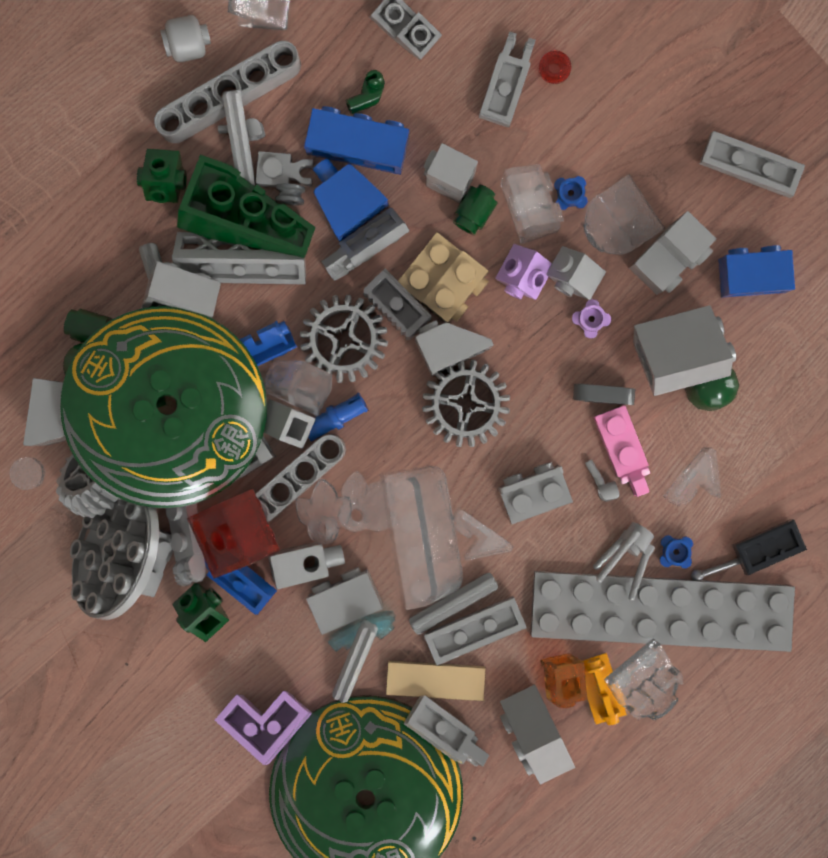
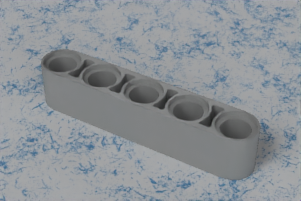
[154,41,301,143]
[215,435,346,551]

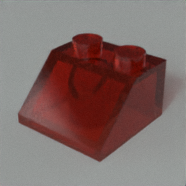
[187,489,280,579]

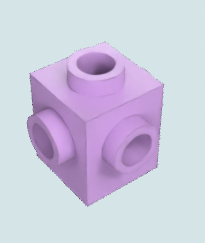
[495,244,552,300]

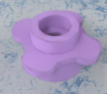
[572,299,611,338]

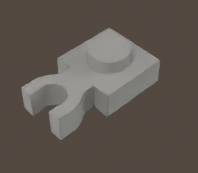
[256,151,314,188]

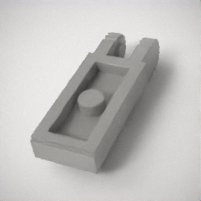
[479,31,536,128]
[166,504,206,587]

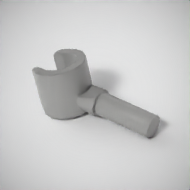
[218,118,265,141]
[585,459,619,502]

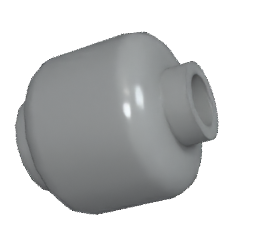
[160,15,211,63]

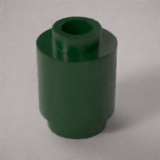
[453,184,498,236]
[63,308,112,343]

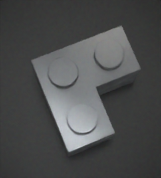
[629,211,717,295]
[500,684,576,785]

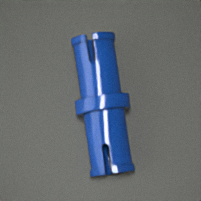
[308,393,369,442]

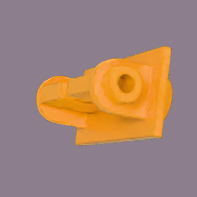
[576,653,627,725]

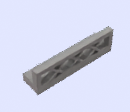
[172,232,307,284]

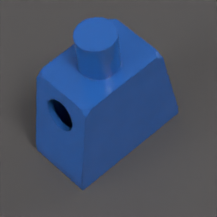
[313,158,389,242]

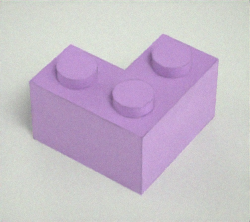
[215,691,312,765]

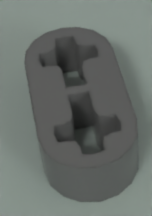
[573,384,636,405]

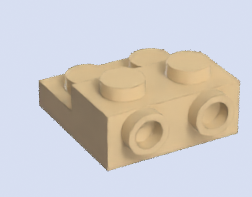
[398,232,489,323]

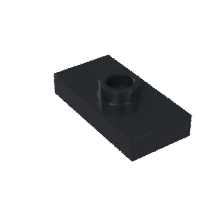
[732,519,807,575]

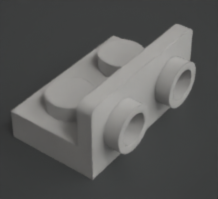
[498,462,573,524]

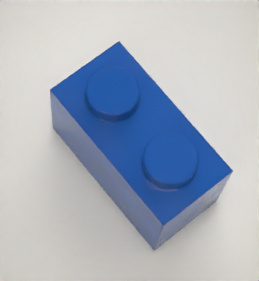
[718,245,795,298]

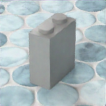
[633,305,736,396]

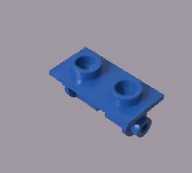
[239,321,297,366]

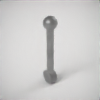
[691,558,740,581]

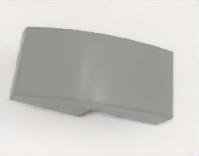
[369,0,442,60]

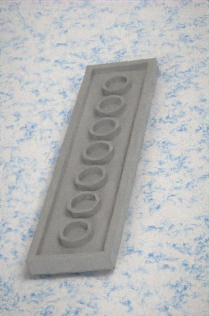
[530,571,795,652]

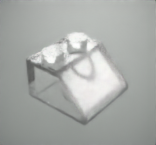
[500,164,564,244]

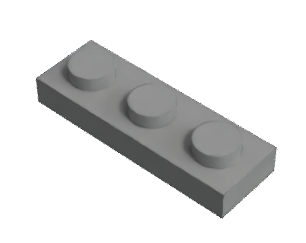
[699,131,805,198]
[424,596,527,666]

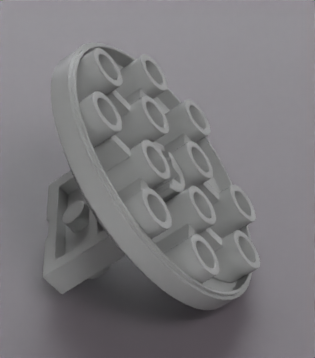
[70,500,173,620]

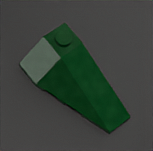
[177,154,316,258]

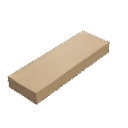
[386,660,486,701]

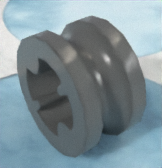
[275,183,305,206]

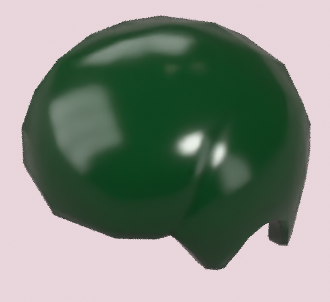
[685,368,739,411]

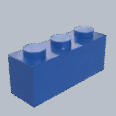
[304,106,409,175]

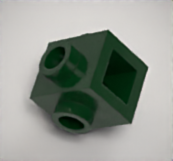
[137,149,187,203]
[172,582,229,642]

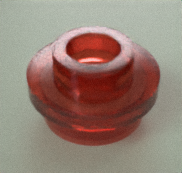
[539,51,572,84]

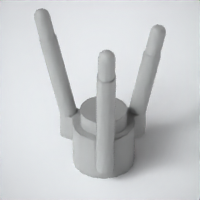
[593,522,655,601]

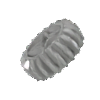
[300,295,388,383]
[422,360,510,447]
[56,454,122,518]

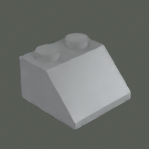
[415,321,494,376]

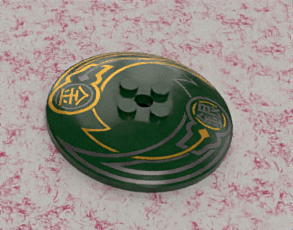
[60,306,267,508]
[269,695,463,858]

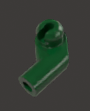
[345,70,385,115]

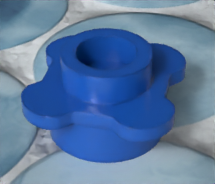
[554,176,588,210]
[659,535,693,569]

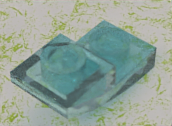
[328,611,396,652]

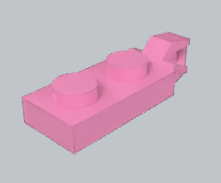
[593,405,650,497]

